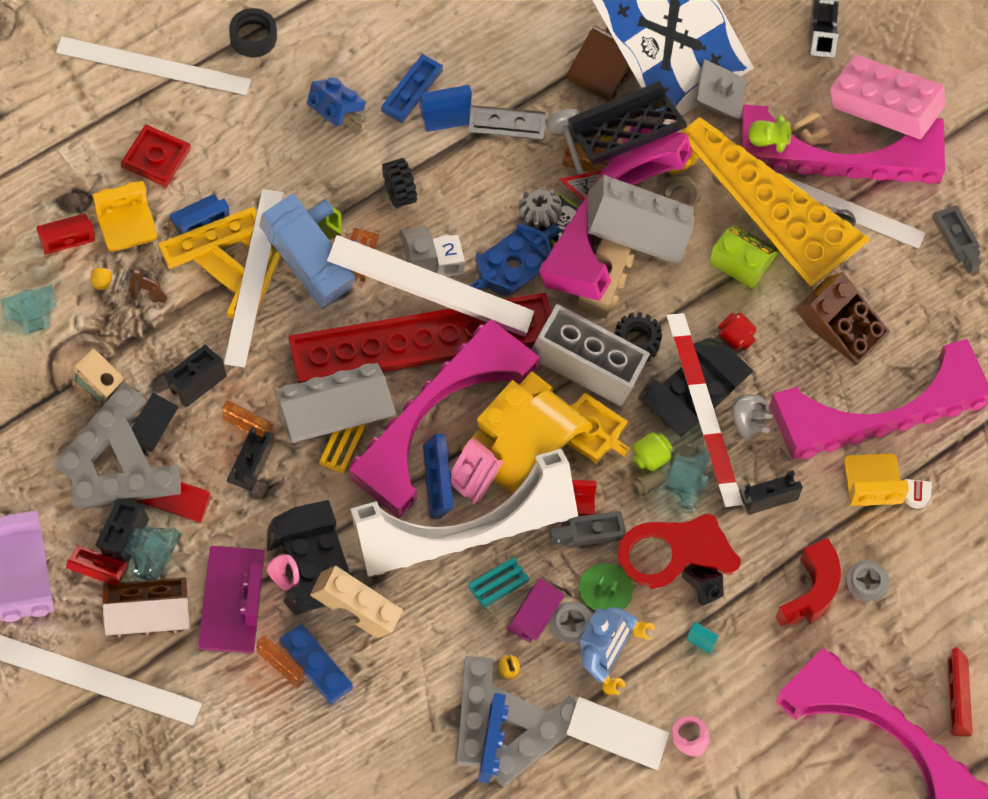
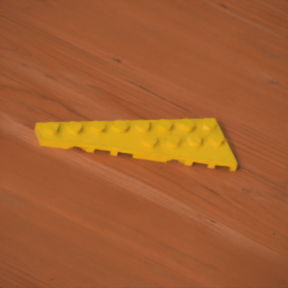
[680,117,870,289]

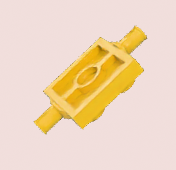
[566,393,631,464]

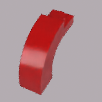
[775,538,841,627]

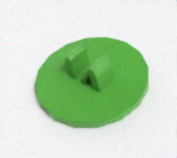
[579,563,633,612]

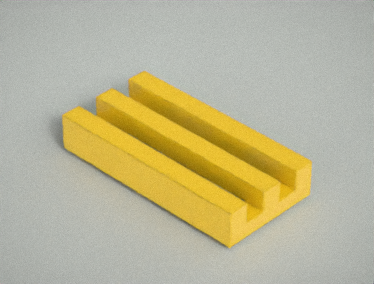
[319,425,365,474]

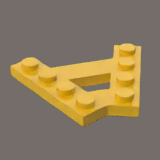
[158,206,282,319]

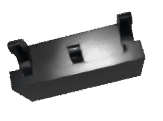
[164,344,227,407]
[132,393,179,456]
[227,427,273,491]
[739,470,803,515]
[95,498,149,563]

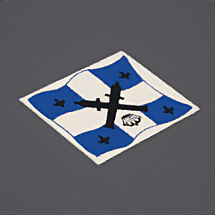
[593,0,754,124]

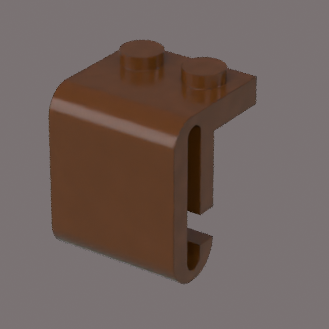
[566,25,631,101]

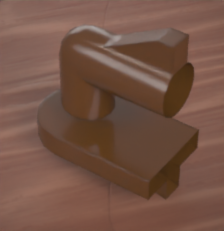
[129,269,167,303]

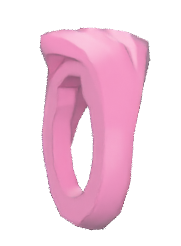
[266,554,299,591]
[672,716,710,757]

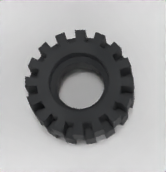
[382,158,417,208]
[614,312,662,362]

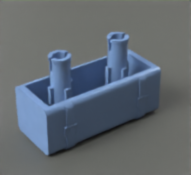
[259,193,360,309]

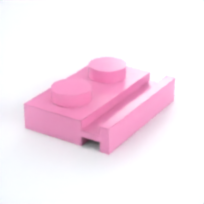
[450,438,504,505]

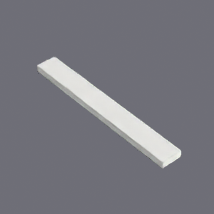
[327,235,534,337]

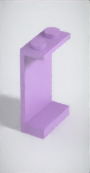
[0,510,54,622]

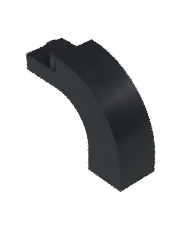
[809,0,839,58]

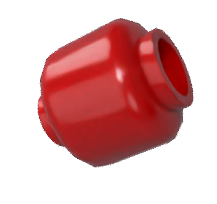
[718,312,757,351]

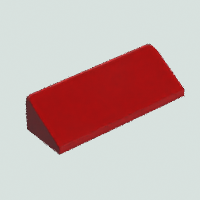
[135,482,211,523]
[947,647,973,736]

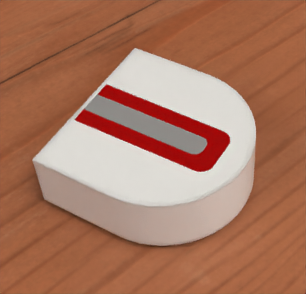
[904,479,932,509]

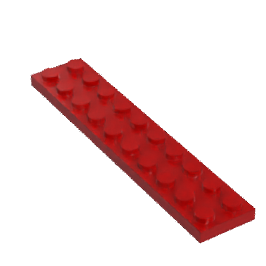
[288,292,551,384]

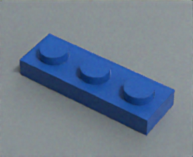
[381,54,443,123]
[423,433,454,519]
[279,623,353,705]
[477,693,509,783]

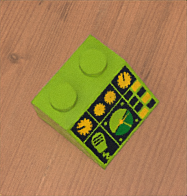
[709,225,780,290]

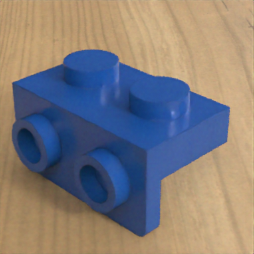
[307,77,366,126]

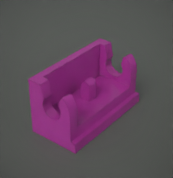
[506,578,565,643]

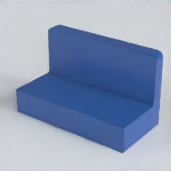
[419,85,472,132]
[170,194,229,235]

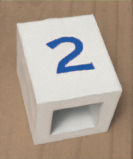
[433,235,465,277]

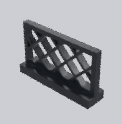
[568,81,687,165]

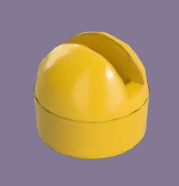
[90,268,112,290]
[498,655,521,679]

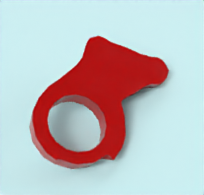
[617,513,741,589]

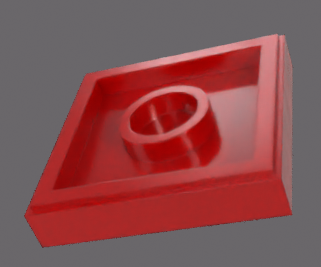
[121,124,191,188]

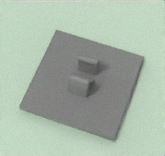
[695,59,747,121]

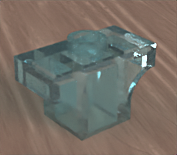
[0,284,57,335]
[665,451,711,511]
[125,527,182,580]

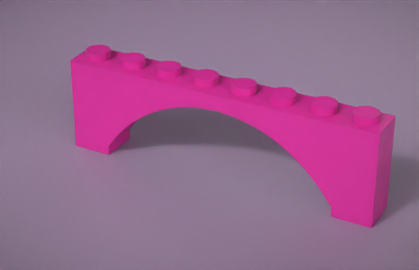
[740,105,945,184]
[539,127,693,301]
[349,319,540,519]
[769,339,988,460]
[776,648,988,799]

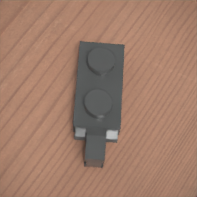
[932,205,982,273]
[549,511,626,547]

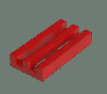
[66,545,129,587]

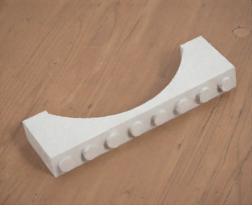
[350,449,578,577]

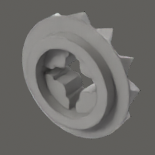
[845,560,890,603]
[550,602,592,645]

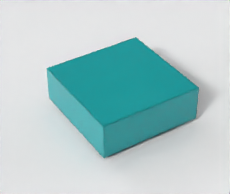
[687,622,719,654]

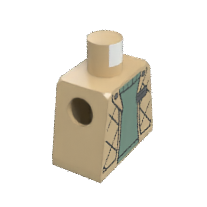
[72,348,125,408]

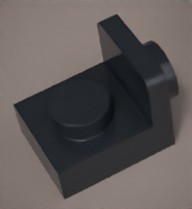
[682,564,724,606]

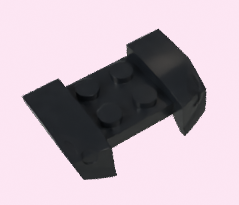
[638,337,753,438]
[267,500,355,615]

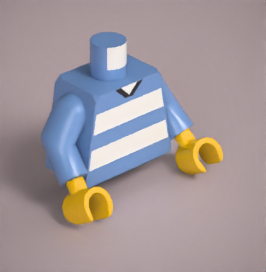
[580,607,655,695]

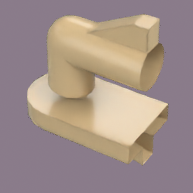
[791,110,833,146]

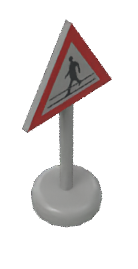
[546,109,602,203]

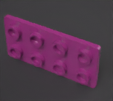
[198,546,265,654]

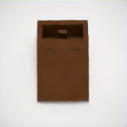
[795,272,890,365]

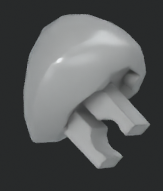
[732,394,772,440]

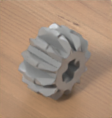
[518,186,562,230]

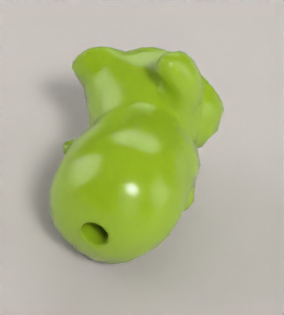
[748,115,791,153]

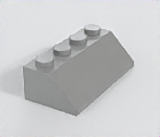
[588,175,694,264]
[532,304,650,407]
[274,363,396,443]

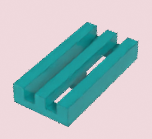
[468,557,529,609]

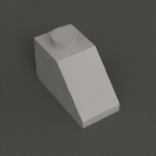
[400,226,437,273]

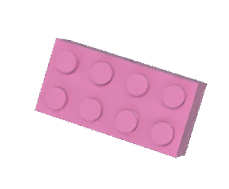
[830,54,946,140]

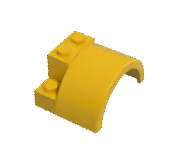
[461,371,593,496]

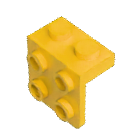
[92,181,158,252]
[844,453,909,506]

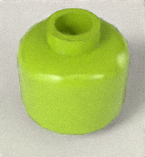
[631,432,673,472]

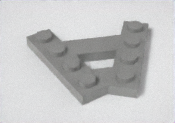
[53,382,181,509]
[457,656,576,788]

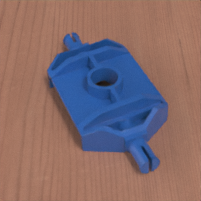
[468,223,561,296]

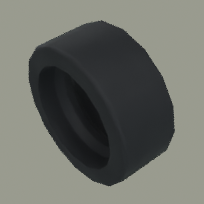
[229,8,277,58]

